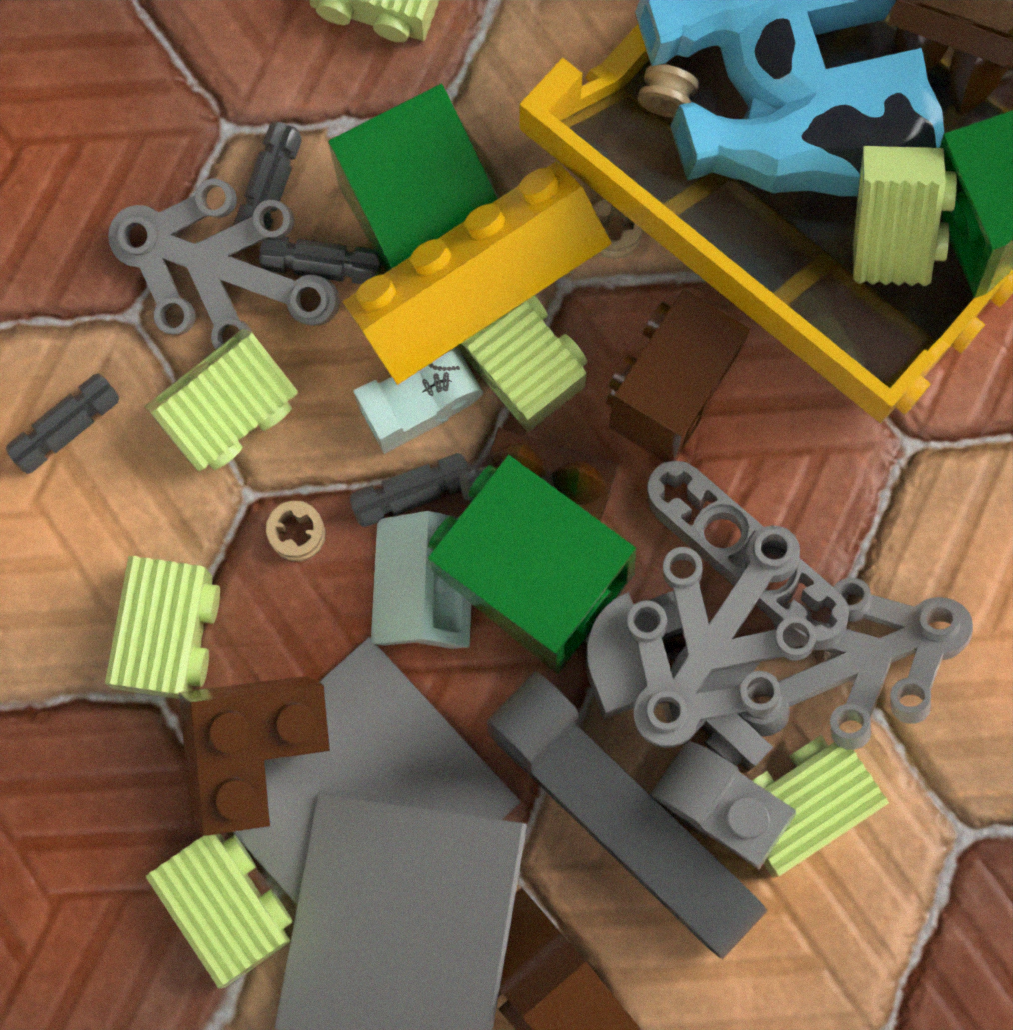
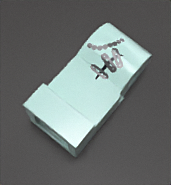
[353,347,483,454]

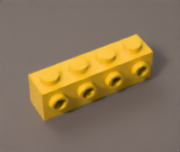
[342,161,612,385]

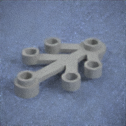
[108,178,340,349]
[627,526,816,748]
[738,578,973,750]

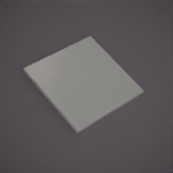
[233,637,521,905]
[274,793,527,1030]

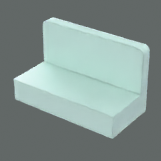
[371,511,471,649]

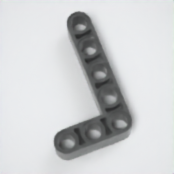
[486,671,767,960]

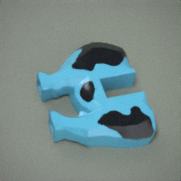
[635,0,944,196]

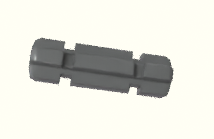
[234,122,302,231]
[259,237,382,284]
[5,373,120,474]
[350,453,470,527]

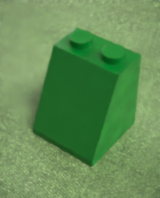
[328,83,498,272]
[940,110,1013,298]
[428,455,636,674]

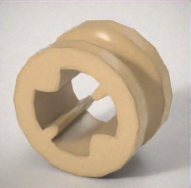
[638,64,699,118]
[594,199,643,259]
[266,500,326,562]

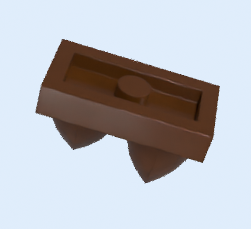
[888,0,1013,115]
[485,427,619,522]

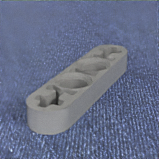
[647,460,849,650]

